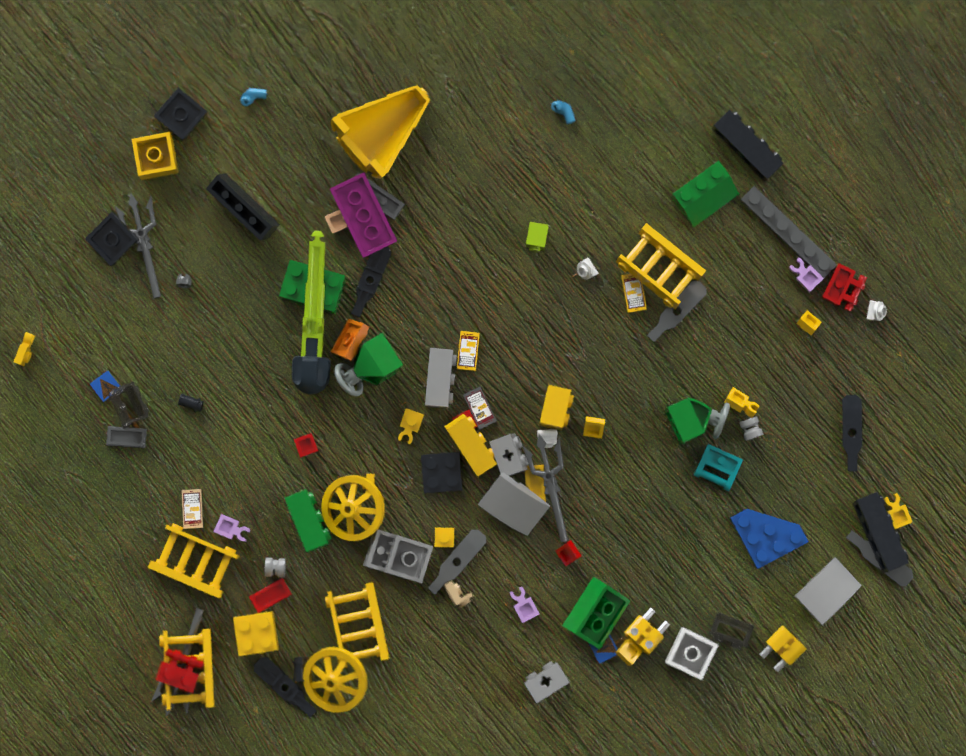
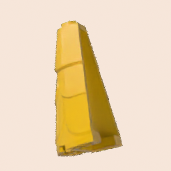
[331,85,430,179]

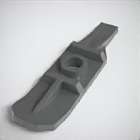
[647,281,707,342]
[428,530,486,594]
[846,531,913,586]

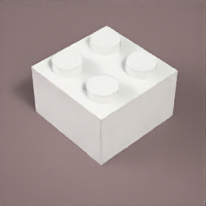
[665,627,718,680]

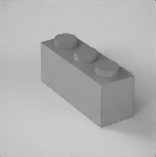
[425,348,457,409]

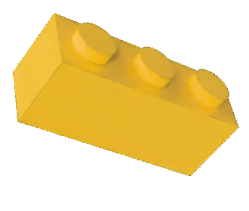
[444,414,497,477]

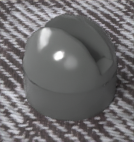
[176,273,192,288]

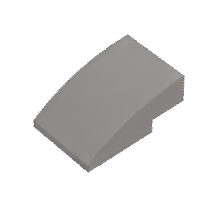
[478,472,550,535]
[363,529,433,583]
[794,557,862,625]

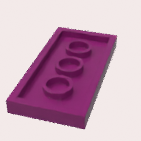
[330,172,397,258]

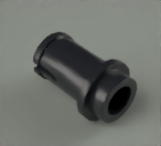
[178,393,204,413]
[292,657,307,681]

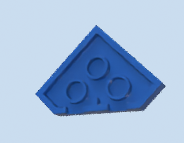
[730,509,808,569]

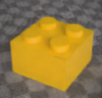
[132,132,179,180]
[539,385,574,431]
[233,611,279,656]

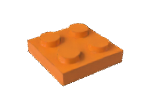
[331,319,369,361]

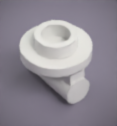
[577,257,599,280]
[867,300,887,321]
[537,429,558,448]

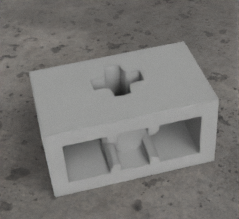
[490,433,528,476]
[524,661,570,703]

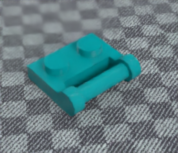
[694,444,743,491]

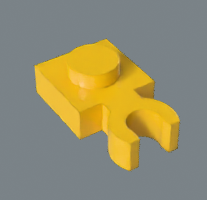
[14,332,35,367]
[724,387,759,418]
[398,408,424,444]
[884,493,912,529]

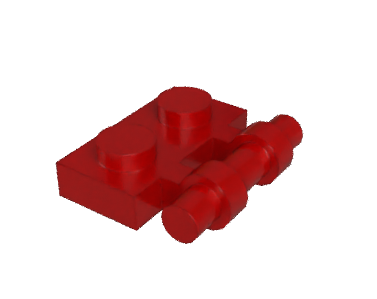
[822,263,867,312]
[155,648,204,693]

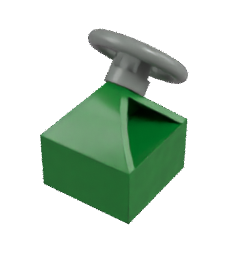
[334,333,403,396]
[664,397,730,445]

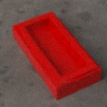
[249,578,292,614]

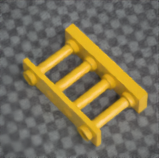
[616,223,706,309]
[148,523,239,598]
[325,582,390,669]
[159,629,214,710]

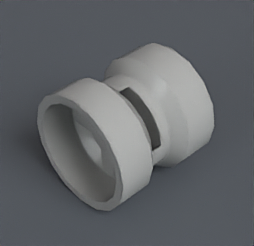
[739,417,764,441]
[265,557,286,578]

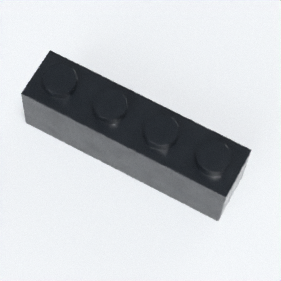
[712,110,783,182]
[206,173,280,241]
[852,492,909,574]

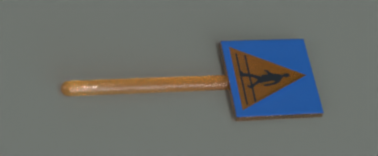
[90,371,139,428]
[589,623,653,664]

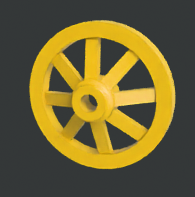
[321,475,385,541]
[303,647,367,713]

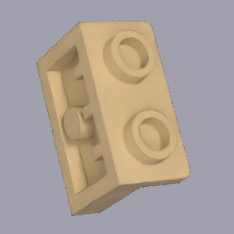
[444,581,473,608]

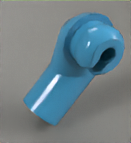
[240,88,267,106]
[551,101,576,124]

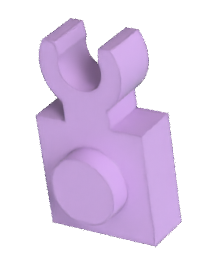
[789,258,824,292]
[214,514,251,542]
[510,587,539,623]

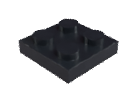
[154,87,208,141]
[85,212,139,266]
[421,452,462,494]

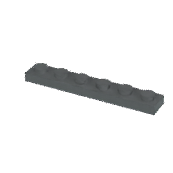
[740,186,837,278]

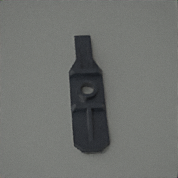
[351,246,392,317]
[842,395,862,471]
[254,657,317,717]

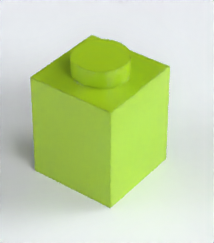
[526,222,549,252]

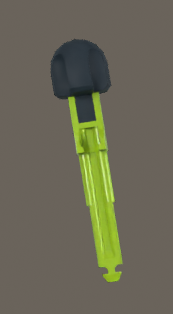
[292,231,331,395]

